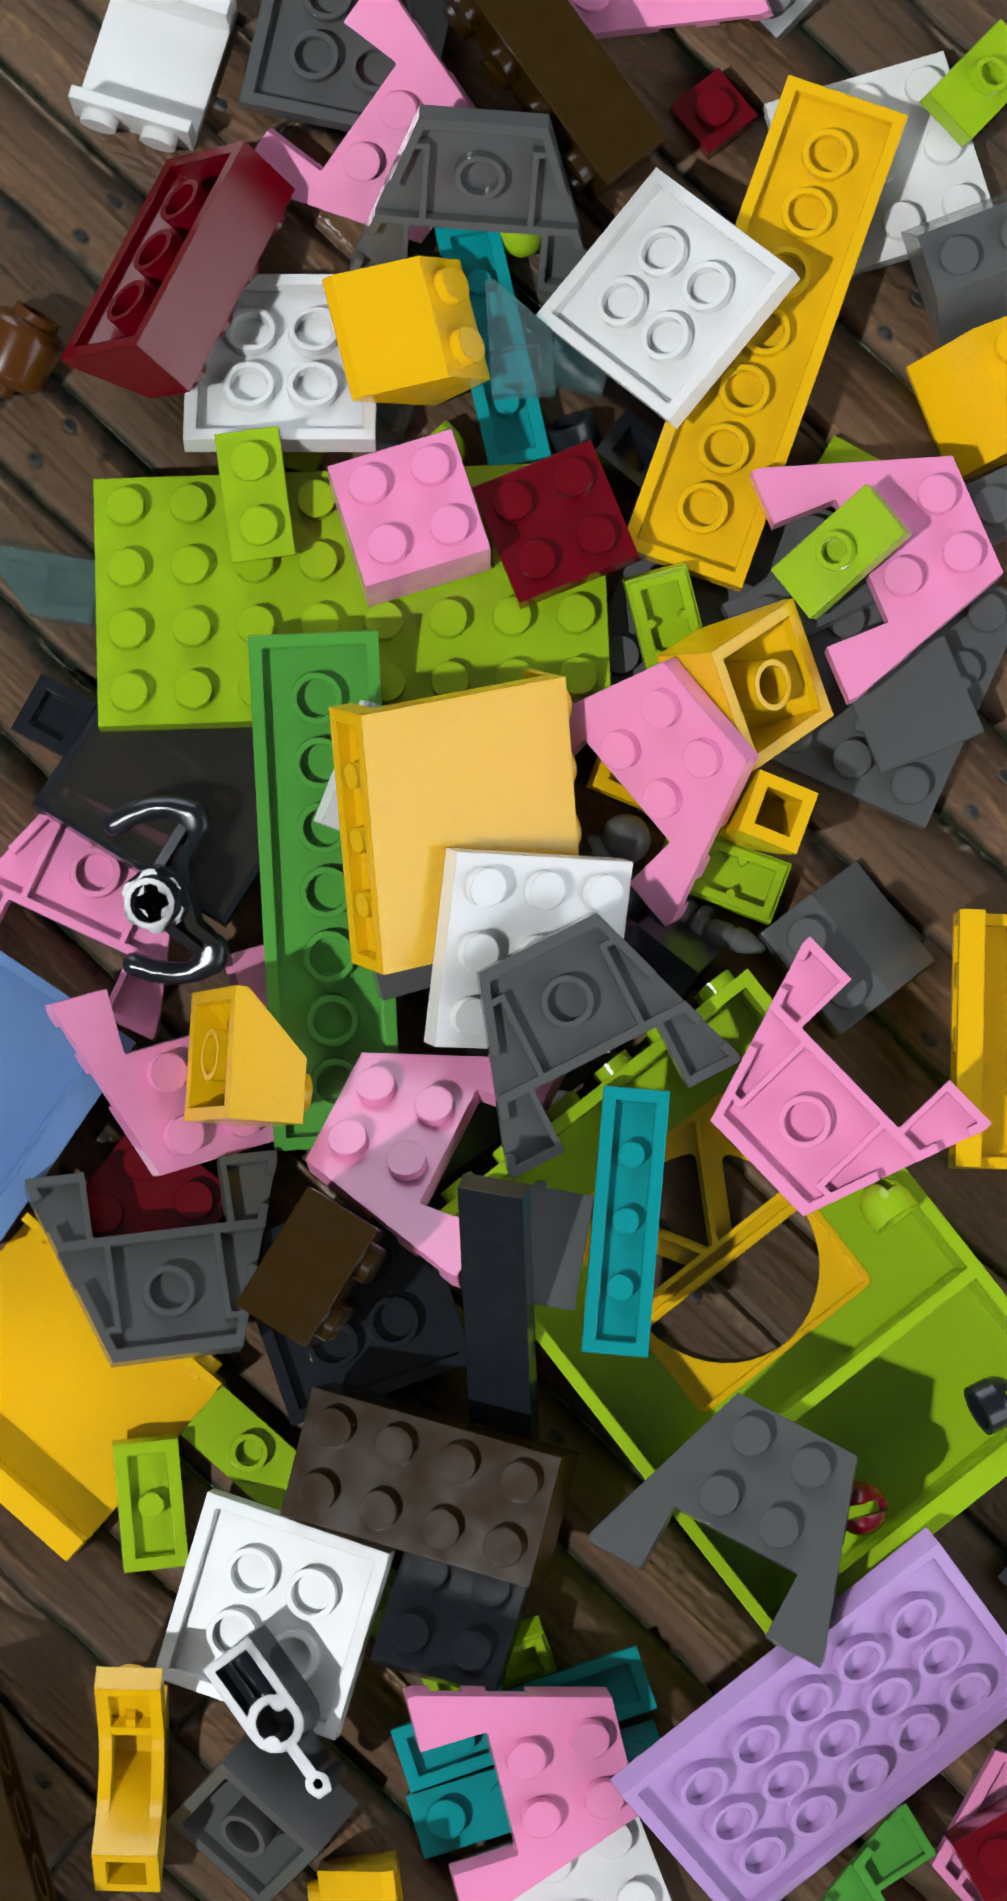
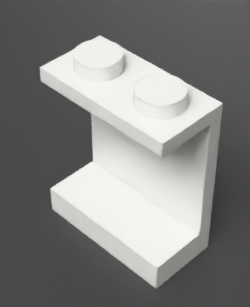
[68,0,239,153]

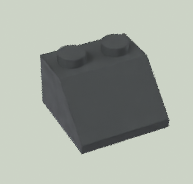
[901,192,1007,348]
[757,861,935,1039]
[167,1733,359,1901]

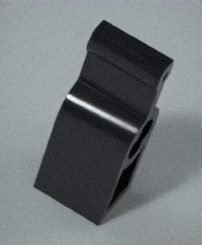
[202,1624,347,1799]

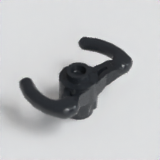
[103,795,229,985]

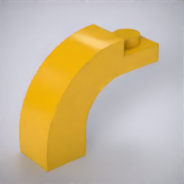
[586,755,819,854]
[91,1664,169,1892]

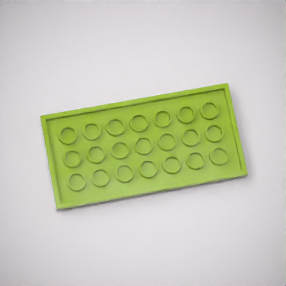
[93,464,611,733]

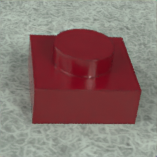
[669,68,758,160]

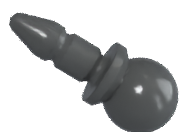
[579,814,651,863]
[679,895,766,954]

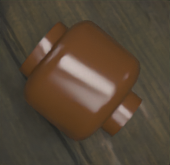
[0,300,64,399]

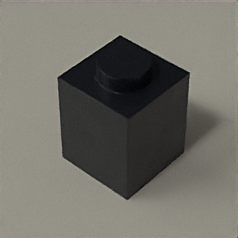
[624,912,721,1000]

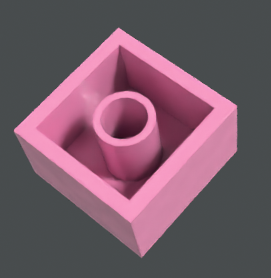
[327,429,491,607]

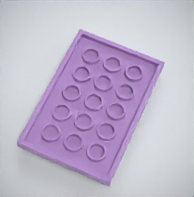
[610,1527,1007,1901]

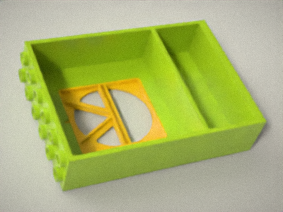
[439,969,1007,1647]

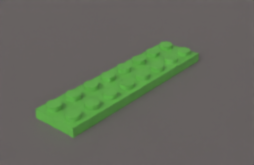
[248,630,398,1151]

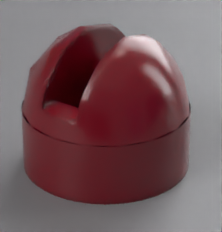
[846,1481,888,1535]

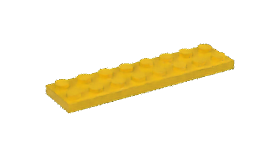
[628,75,908,593]

